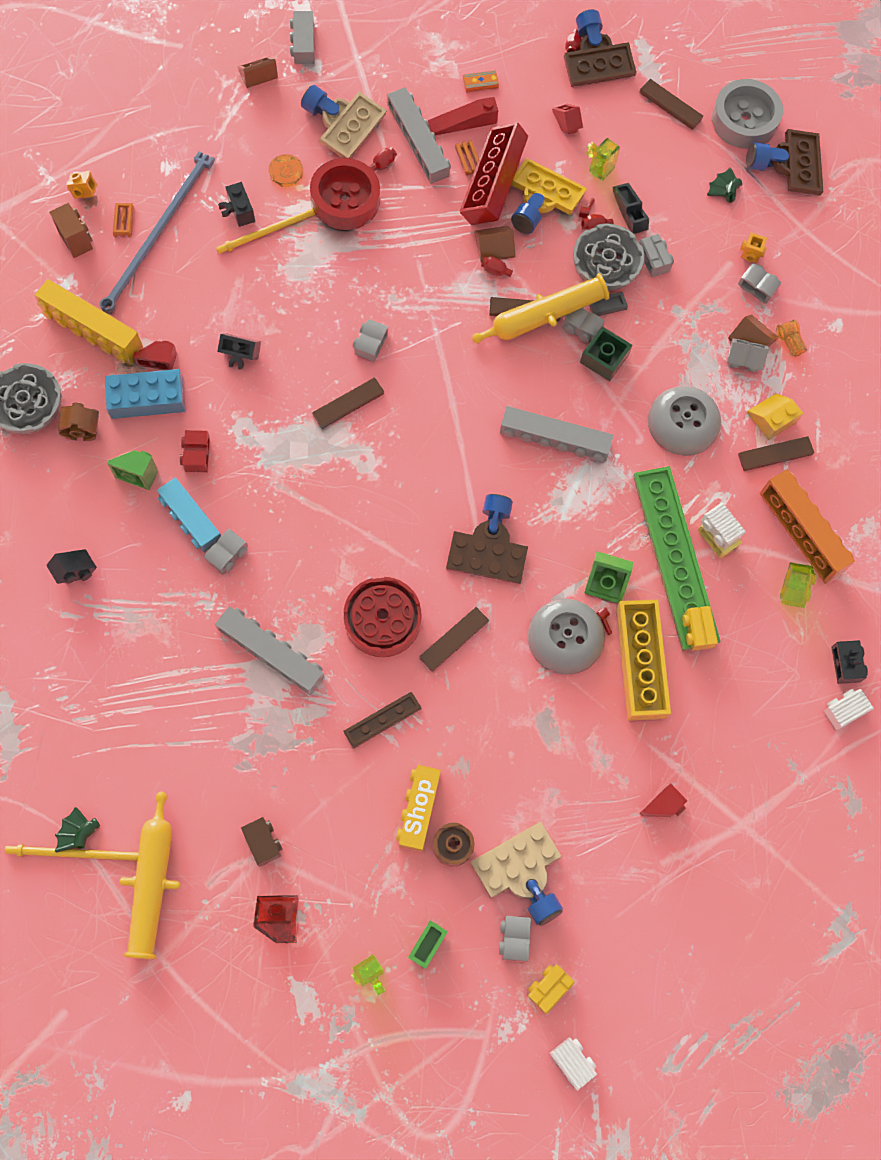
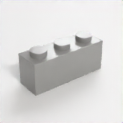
[290,11,315,64]

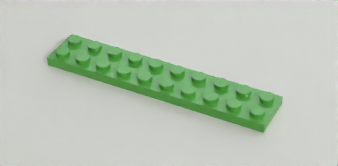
[633,466,721,651]

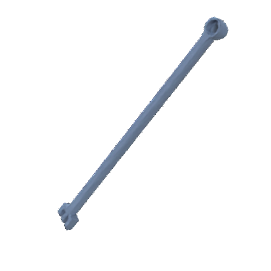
[100,151,215,314]

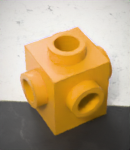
[67,171,97,199]
[740,232,767,263]

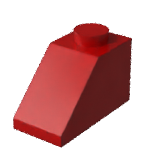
[552,104,584,134]
[133,341,177,370]
[639,783,688,817]

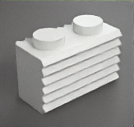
[701,503,746,550]
[824,689,874,731]
[549,1037,597,1091]

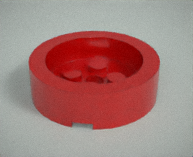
[310,158,380,230]
[343,577,422,657]

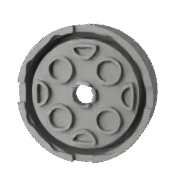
[711,79,783,149]

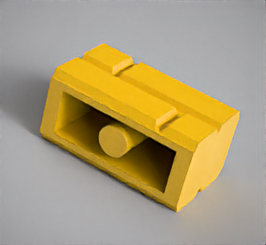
[682,606,718,651]
[527,964,575,1014]

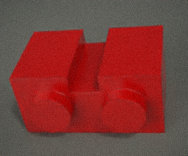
[180,430,210,473]

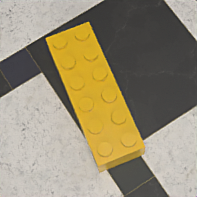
[34,279,144,366]
[616,599,671,721]

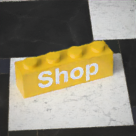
[396,764,441,852]

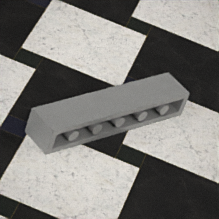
[387,87,451,184]
[500,406,614,461]
[215,606,324,695]

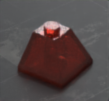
[253,895,299,943]

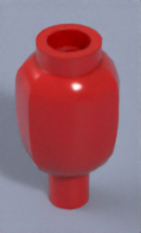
[565,29,582,52]
[369,147,397,171]
[581,214,614,230]
[481,256,513,277]

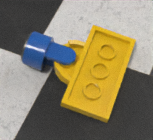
[511,158,587,234]

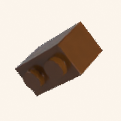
[241,817,283,867]

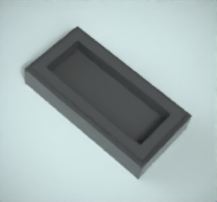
[589,292,628,316]

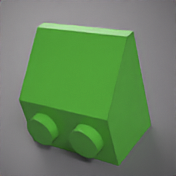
[107,450,159,490]
[584,551,633,603]

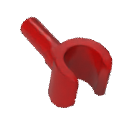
[579,198,595,218]
[596,607,612,635]

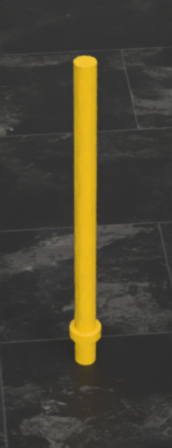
[216,208,315,254]
[5,844,138,861]

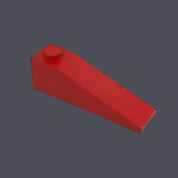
[428,97,499,135]

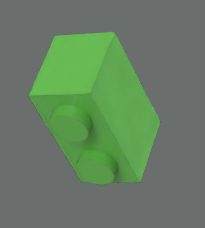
[408,920,448,970]

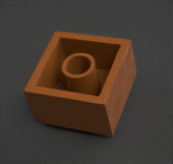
[49,202,93,258]

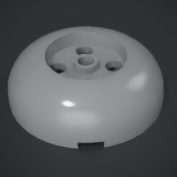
[573,224,644,290]
[0,363,62,434]
[648,386,721,456]
[527,599,605,675]

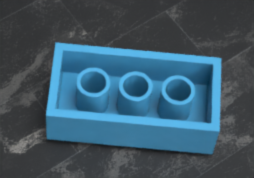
[105,369,185,419]

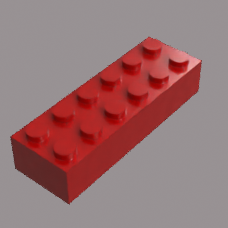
[459,122,529,225]

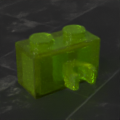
[586,138,620,181]
[779,562,817,608]
[351,954,385,996]

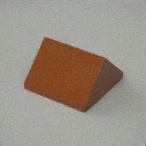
[237,56,278,88]
[474,226,515,263]
[728,314,778,348]

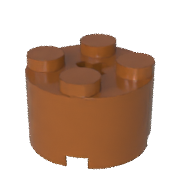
[58,402,99,441]
[433,823,475,867]

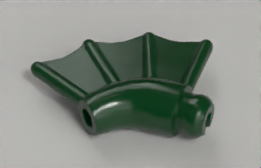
[707,167,742,203]
[55,807,100,853]

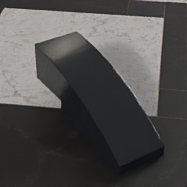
[613,182,649,234]

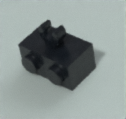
[218,181,255,227]
[217,333,261,370]
[46,549,97,584]
[831,640,868,684]

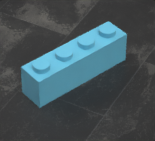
[157,477,221,552]

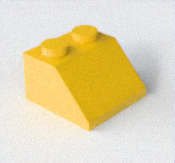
[747,393,803,440]

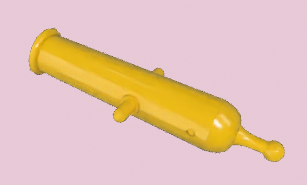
[472,273,609,344]
[119,792,181,960]

